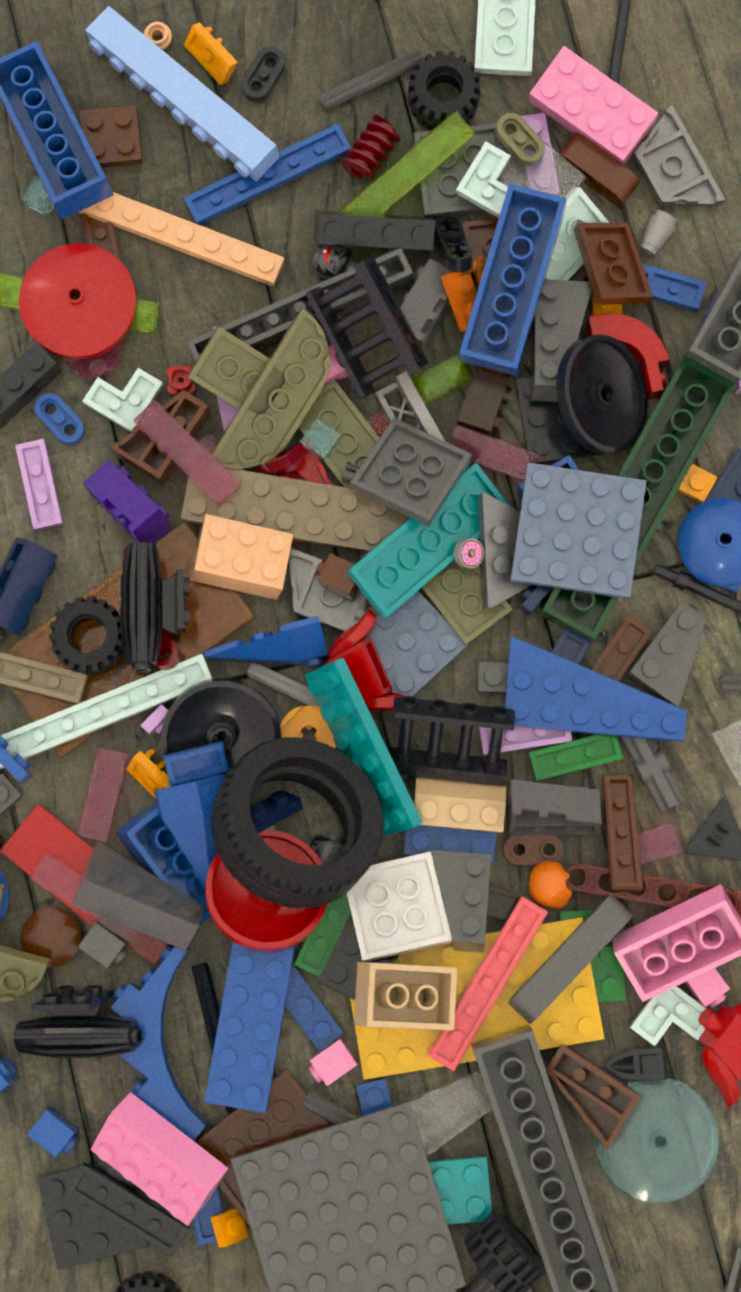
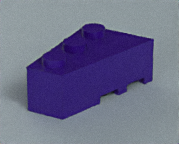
[83,460,172,544]

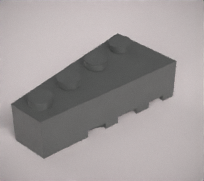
[532,280,592,402]
[72,841,204,951]

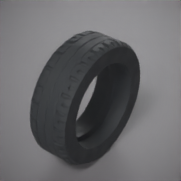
[211,737,384,909]

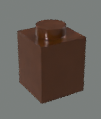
[316,553,359,600]

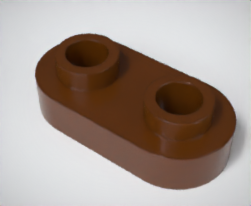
[503,835,564,865]

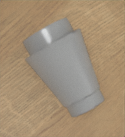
[640,210,677,256]

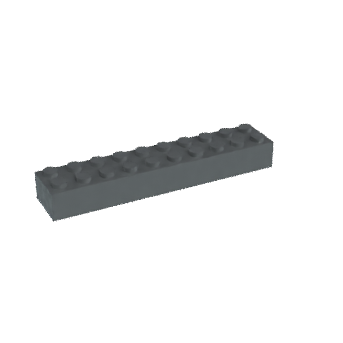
[471,1024,619,1292]

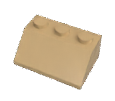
[414,776,506,834]

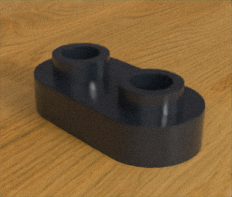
[242,47,285,102]

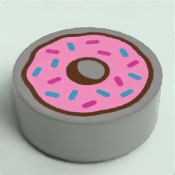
[453,538,484,568]

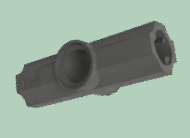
[621,737,684,813]

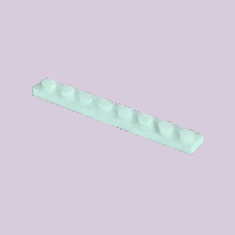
[0,654,212,769]

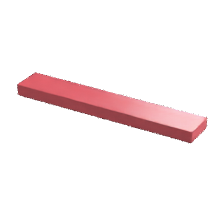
[428,896,548,1071]

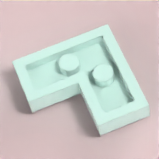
[456,141,511,218]
[82,368,164,432]
[629,986,706,1046]

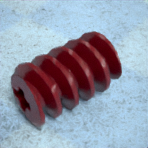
[341,114,401,180]

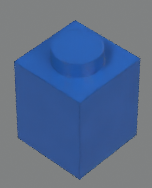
[27,1107,79,1158]

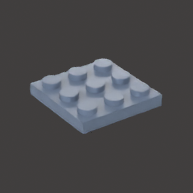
[362,591,469,697]

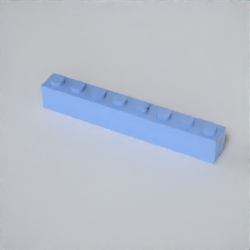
[85,6,279,182]

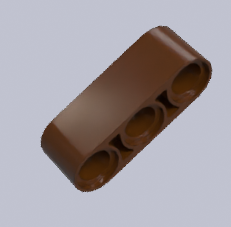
[556,133,640,206]

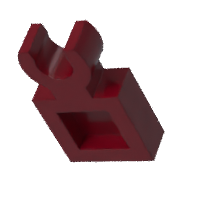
[255,443,307,475]

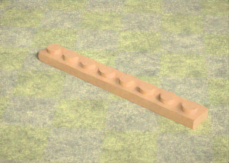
[78,192,285,287]

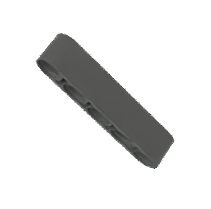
[507,894,633,1024]

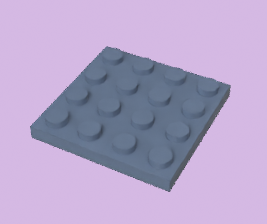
[510,463,647,599]

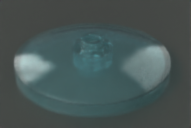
[595,1078,719,1203]

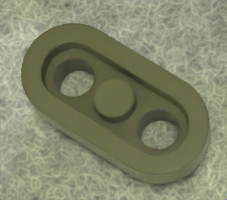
[496,113,545,166]

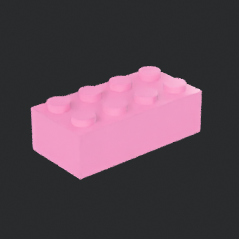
[529,46,658,165]
[612,884,741,1002]
[90,1092,229,1226]

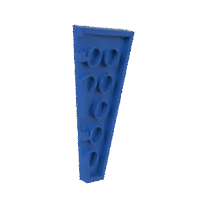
[505,636,687,742]

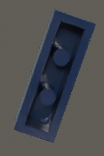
[0,537,58,636]

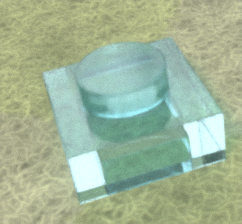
[21,176,54,217]
[300,418,341,461]

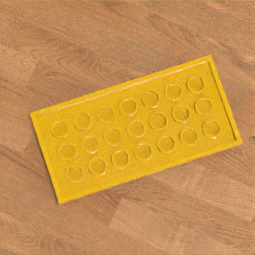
[350,917,605,1080]

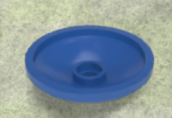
[677,498,741,586]

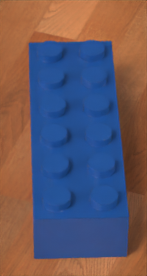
[0,41,114,220]
[459,183,567,376]
[204,942,296,1113]

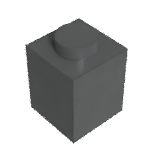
[78,922,129,969]

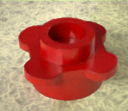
[166,366,196,395]

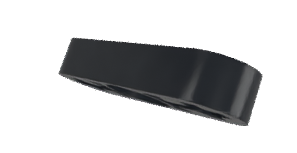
[434,216,473,272]

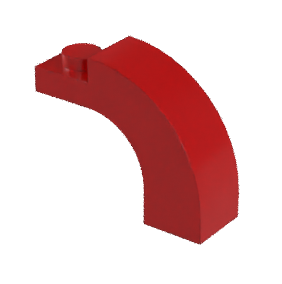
[585,313,669,399]

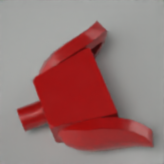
[324,608,404,712]
[698,1004,741,1108]

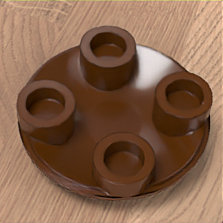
[21,907,82,968]

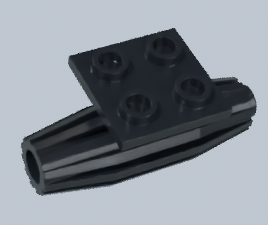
[120,542,189,672]
[13,985,143,1058]

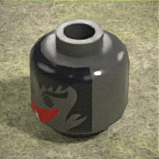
[312,244,357,280]
[309,831,344,865]

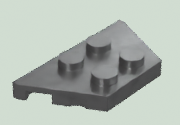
[633,105,725,206]
[478,493,532,609]
[289,548,375,632]

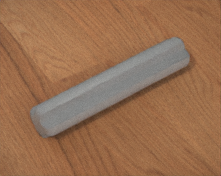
[247,662,319,707]

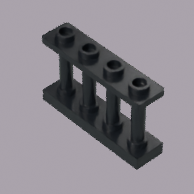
[306,256,429,399]
[388,696,515,786]

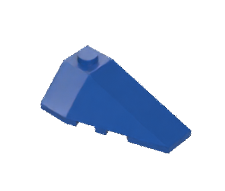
[203,616,329,668]
[154,774,224,891]
[115,803,210,926]

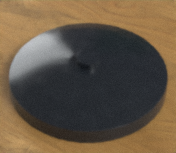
[556,334,648,454]
[161,678,281,780]

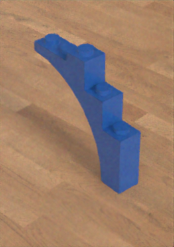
[111,944,208,1141]

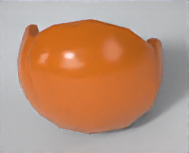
[528,860,572,909]

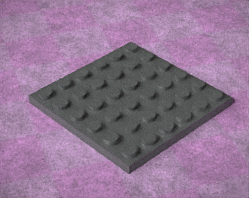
[231,1101,466,1292]

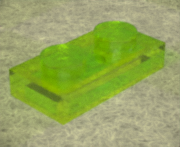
[411,354,472,406]

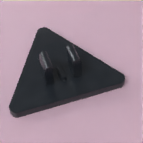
[685,799,741,860]

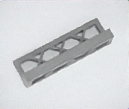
[375,371,445,441]

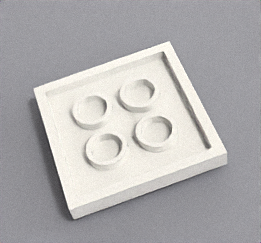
[347,851,453,962]

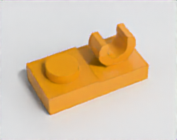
[184,22,238,85]
[126,749,170,799]

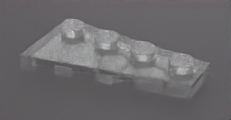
[396,1070,492,1157]

